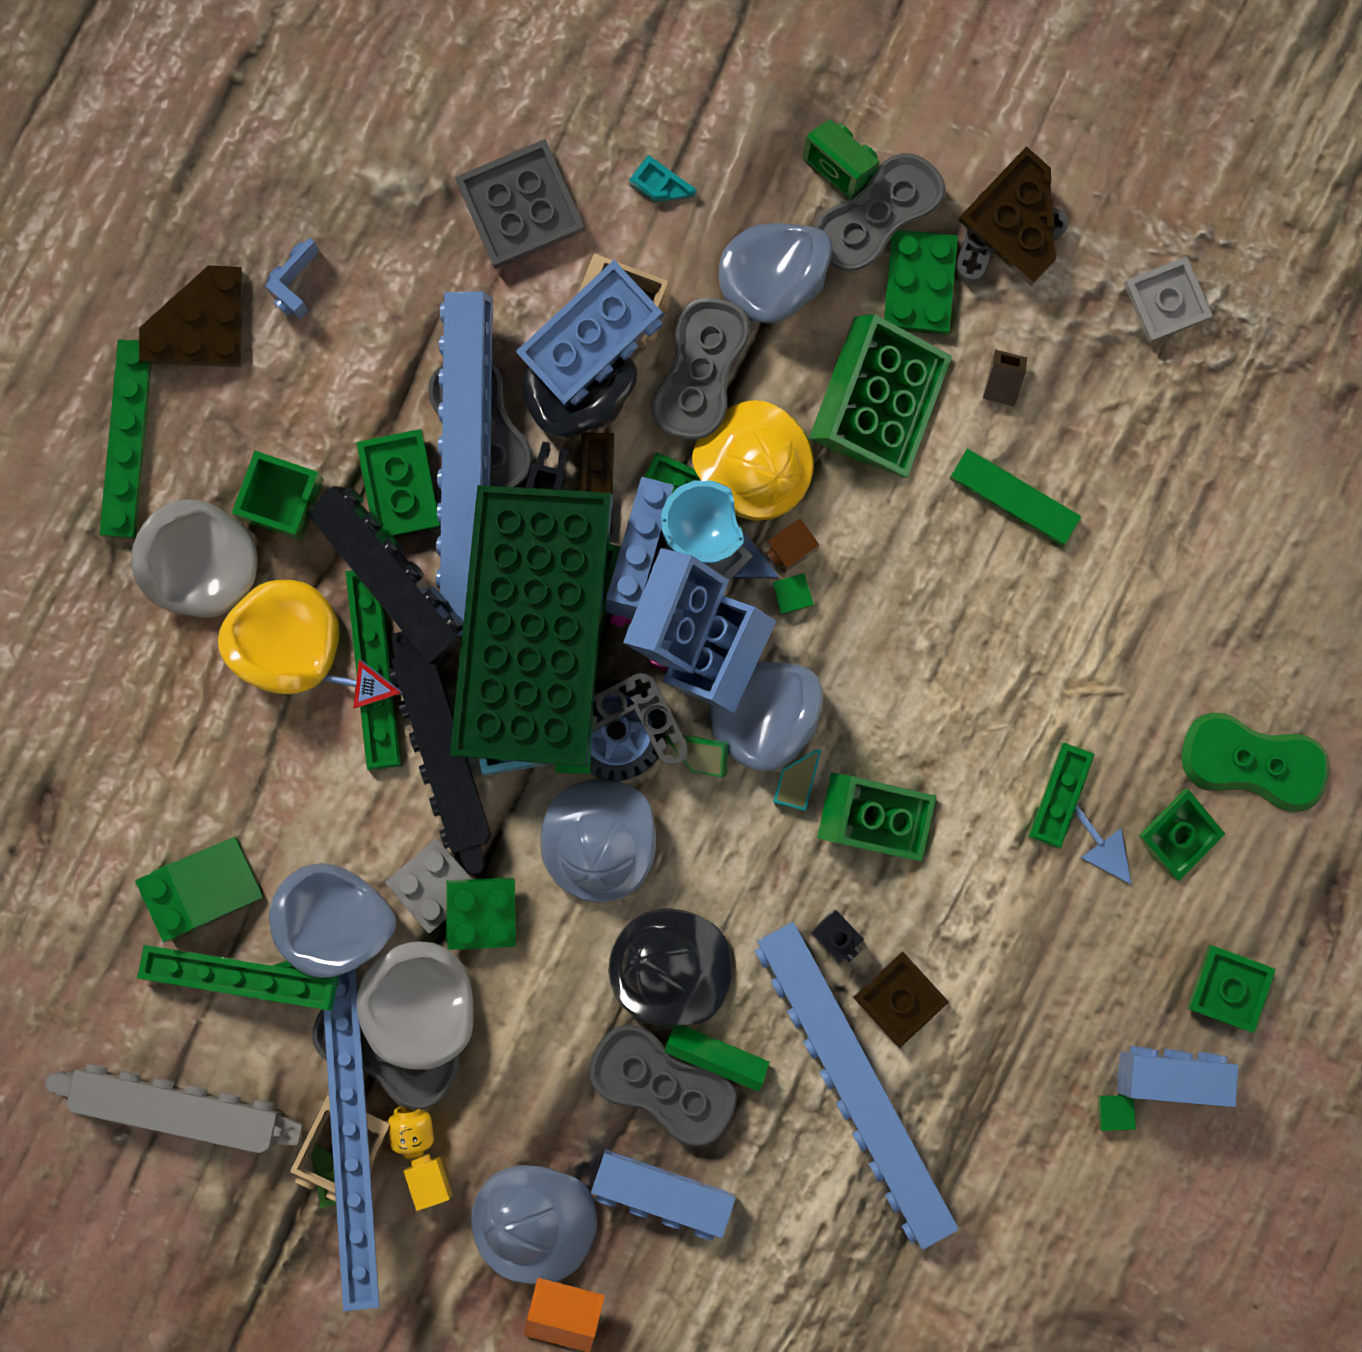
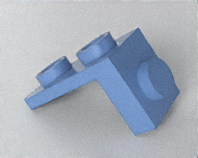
[265,238,319,320]

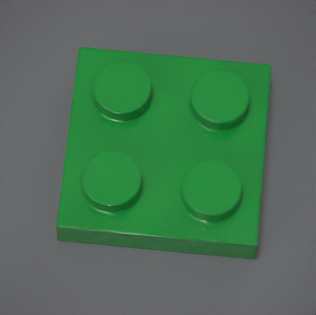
[446,877,516,950]
[1186,945,1276,1033]

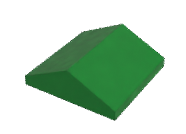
[1139,788,1225,881]

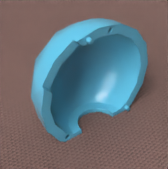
[661,481,744,565]

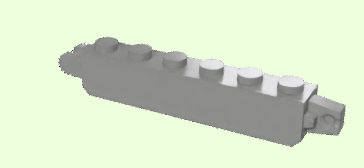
[45,1063,304,1153]

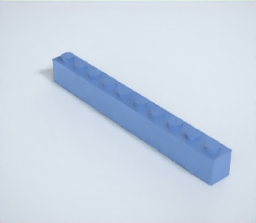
[436,291,493,621]
[754,922,959,1250]

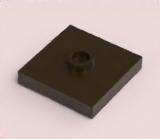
[852,951,949,1049]

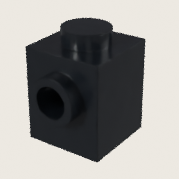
[809,909,864,963]

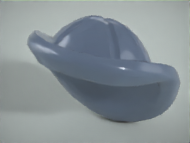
[719,223,832,324]
[710,662,823,771]
[540,779,656,903]
[269,863,396,978]
[471,1165,598,1285]

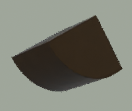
[983,349,1027,407]

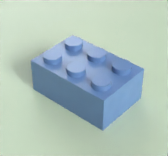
[623,548,729,674]
[663,596,776,713]
[1117,1046,1238,1107]

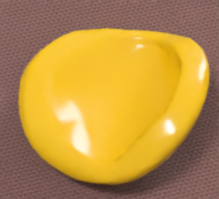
[692,400,814,521]
[218,580,340,694]

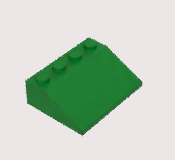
[809,314,952,478]

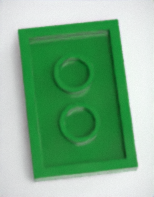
[883,230,958,335]
[356,429,441,538]

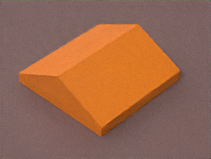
[524,1278,605,1352]

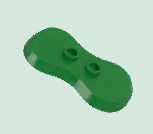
[1182,713,1329,812]

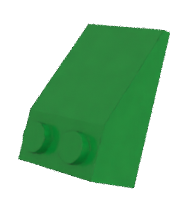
[817,772,936,862]
[135,837,264,943]

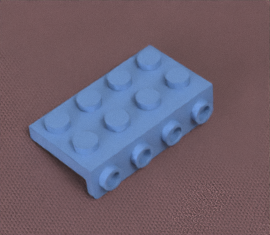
[516,260,665,407]

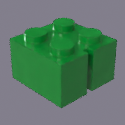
[232,450,324,541]

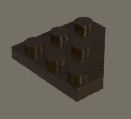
[958,146,1056,286]
[139,265,242,367]

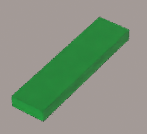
[949,448,1082,546]

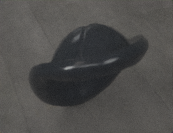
[522,357,637,438]
[608,908,733,1027]

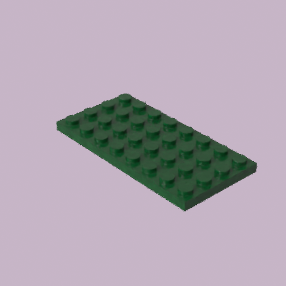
[450,485,613,767]

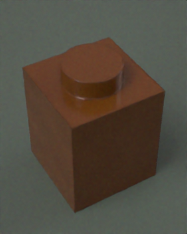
[765,518,819,573]

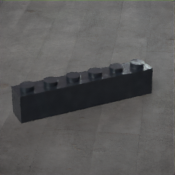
[306,486,463,664]

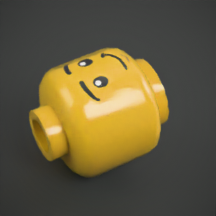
[387,1106,434,1159]

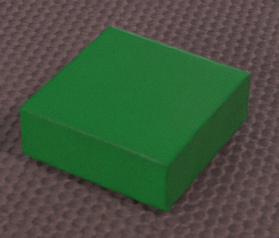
[772,573,814,615]
[1098,1094,1136,1131]

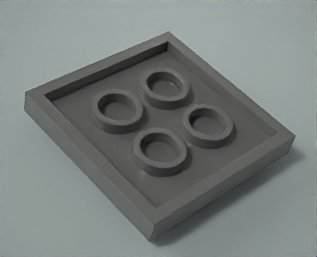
[455,139,585,269]

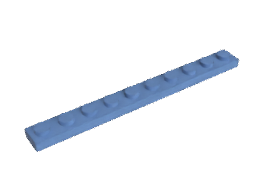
[324,968,380,1311]

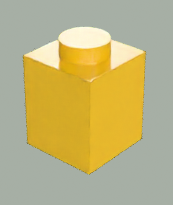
[404,1153,453,1211]

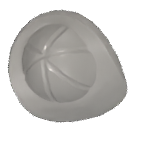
[131,499,257,618]
[357,941,473,1069]

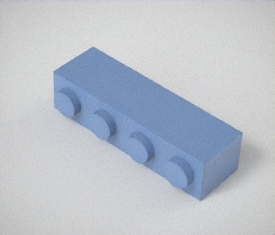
[606,477,674,619]
[591,1149,735,1241]

